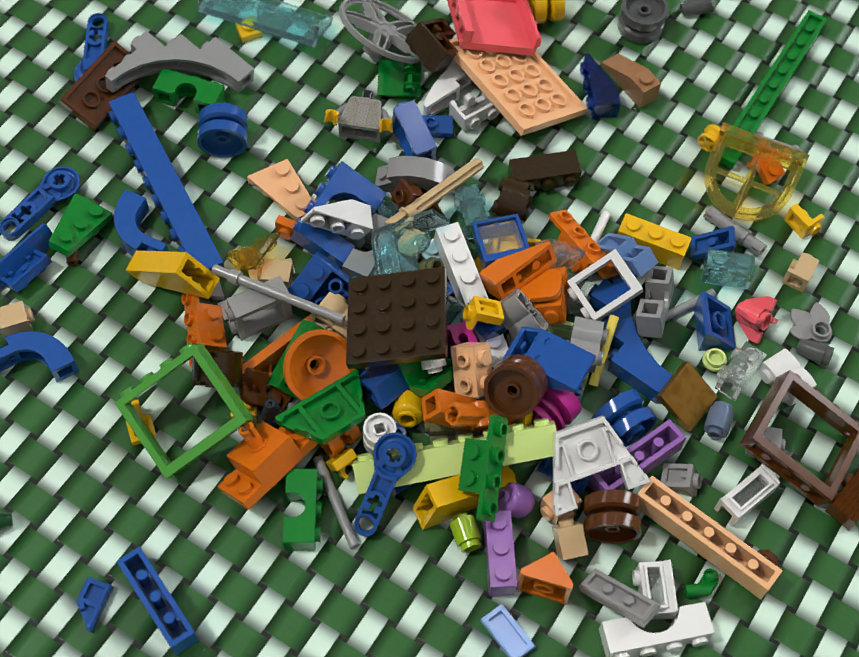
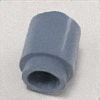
[704,401,734,440]

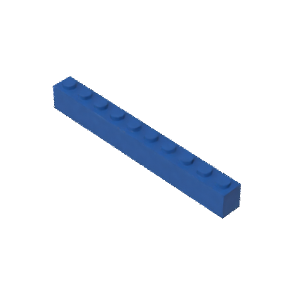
[108,92,225,277]

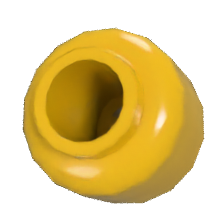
[392,390,423,427]

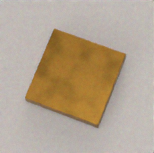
[656,361,718,431]

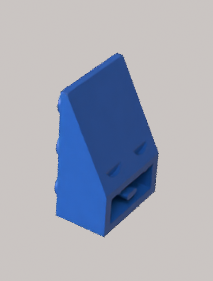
[288,251,350,305]
[502,326,596,393]

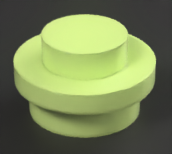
[702,348,727,372]

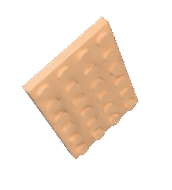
[449,38,588,136]

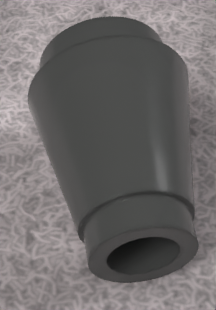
[680,0,713,16]
[796,339,834,366]

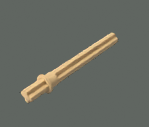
[385,158,484,233]

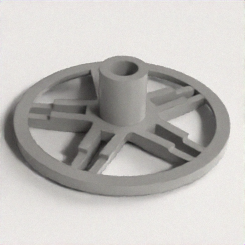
[339,0,422,63]

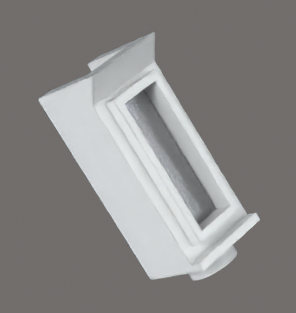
[714,464,781,527]

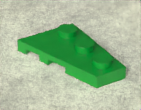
[49,193,112,257]

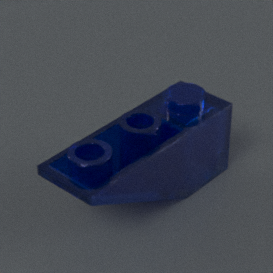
[580,53,621,119]

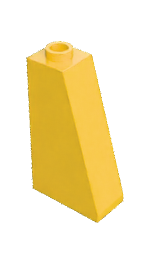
[125,251,220,299]
[412,465,517,530]

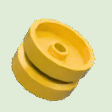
[528,0,565,24]

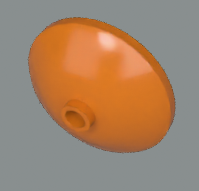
[283,329,355,401]

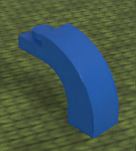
[114,189,169,257]
[0,331,79,382]

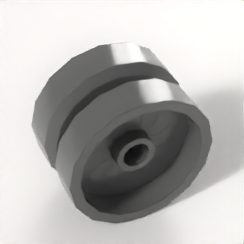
[618,0,668,44]

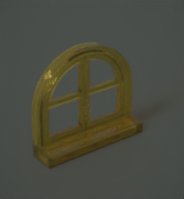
[704,122,809,221]

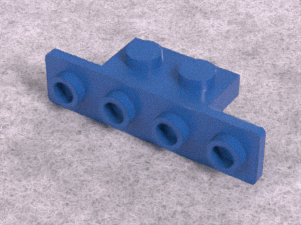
[0,223,53,293]

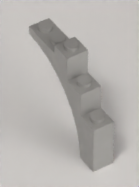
[105,31,254,93]

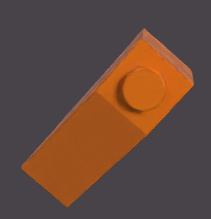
[479,241,557,300]

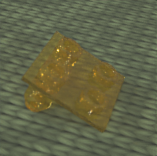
[227,232,281,272]

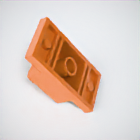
[217,421,318,510]

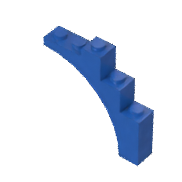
[588,275,672,403]

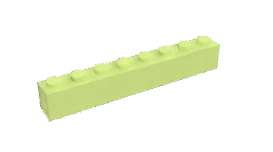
[352,418,557,494]

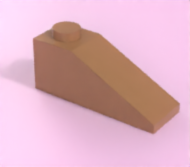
[601,53,661,109]

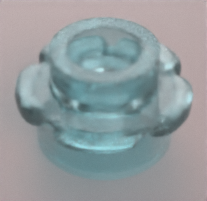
[377,200,399,219]

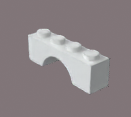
[599,602,714,657]

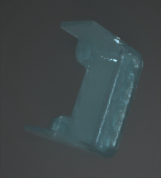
[371,209,465,314]

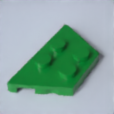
[275,369,366,445]

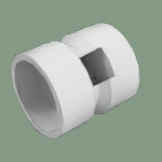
[363,413,396,453]

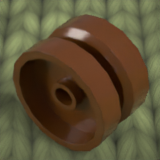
[483,354,548,419]
[583,490,642,544]

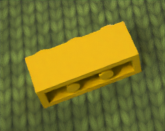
[617,213,692,270]

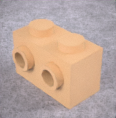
[451,342,492,398]

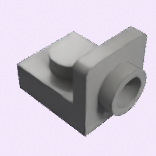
[661,463,702,497]

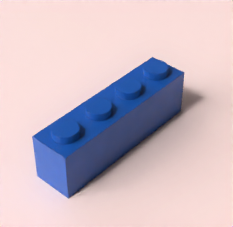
[117,546,199,656]

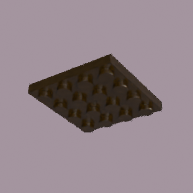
[346,267,447,369]

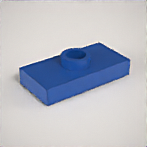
[422,115,453,138]

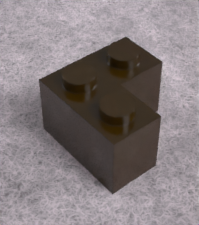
[405,18,459,73]

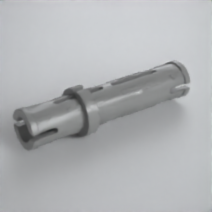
[703,205,767,257]

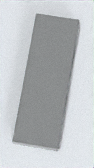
[579,569,660,628]

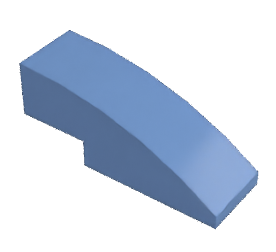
[596,233,659,277]

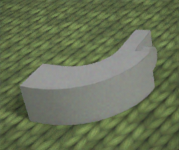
[375,156,456,196]

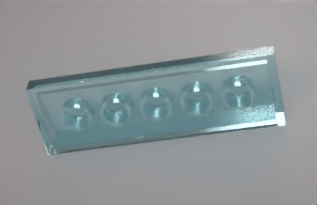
[197,0,333,48]

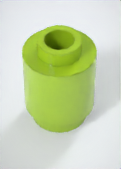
[449,512,482,553]

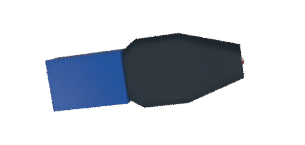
[261,399,281,429]

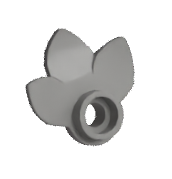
[789,302,832,343]

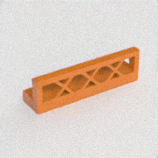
[242,313,312,391]

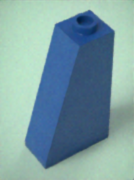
[359,364,409,410]

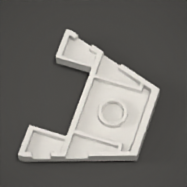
[553,416,650,516]

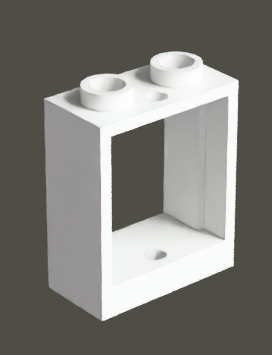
[566,249,643,321]

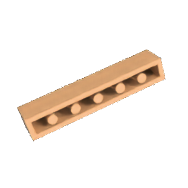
[637,476,783,600]

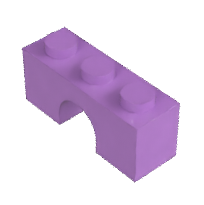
[483,510,517,597]

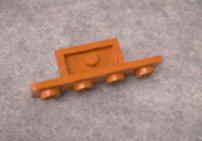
[548,210,619,279]
[181,293,227,368]

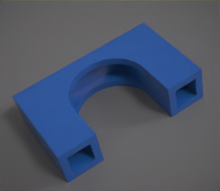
[290,161,387,268]

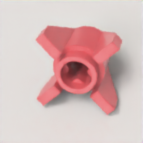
[735,296,778,344]

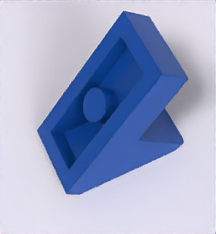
[690,226,735,263]

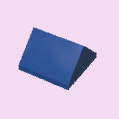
[694,291,736,351]

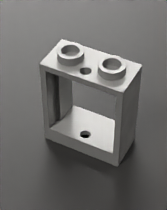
[225,276,293,341]

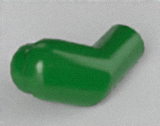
[684,568,719,598]

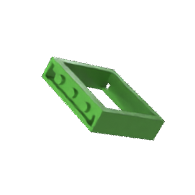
[115,343,254,479]

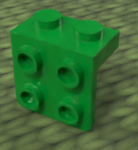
[398,358,454,397]

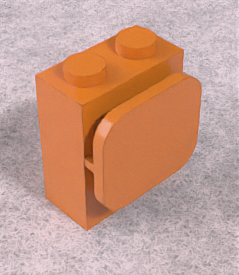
[520,266,569,324]

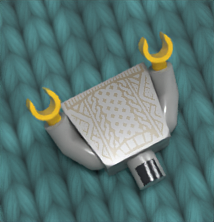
[324,90,393,143]

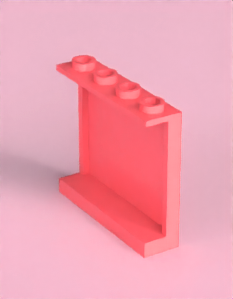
[447,0,542,56]

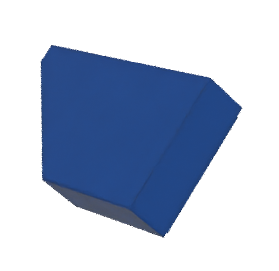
[76,577,114,633]

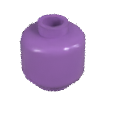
[497,482,535,518]

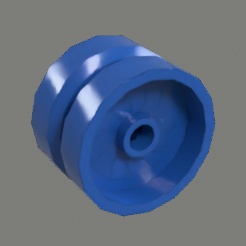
[197,103,248,158]
[592,389,657,447]

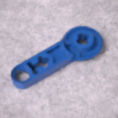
[73,13,109,82]
[0,166,80,241]
[354,432,417,537]

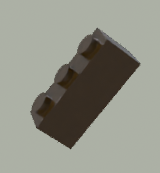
[508,150,582,192]

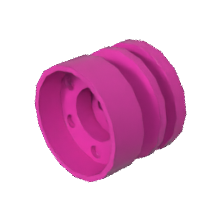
[532,388,582,431]

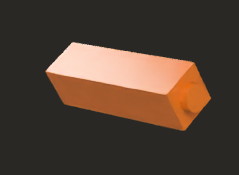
[421,388,484,435]

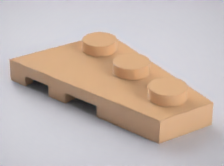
[247,159,313,221]

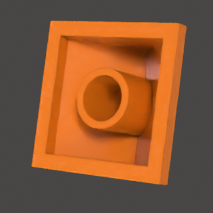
[516,552,573,605]

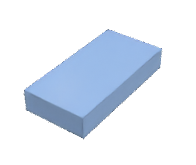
[481,604,535,657]

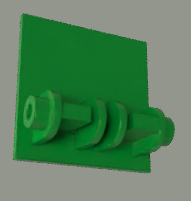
[377,53,422,97]

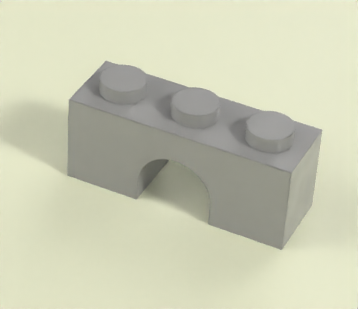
[342,213,401,278]
[636,266,674,338]

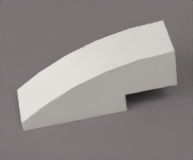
[423,63,471,115]

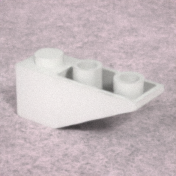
[301,199,373,240]

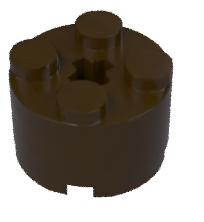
[491,176,536,227]
[191,350,243,388]

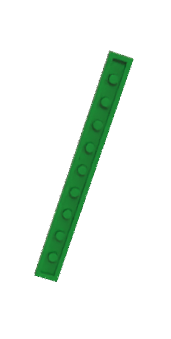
[713,10,827,169]

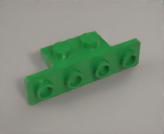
[458,414,509,522]

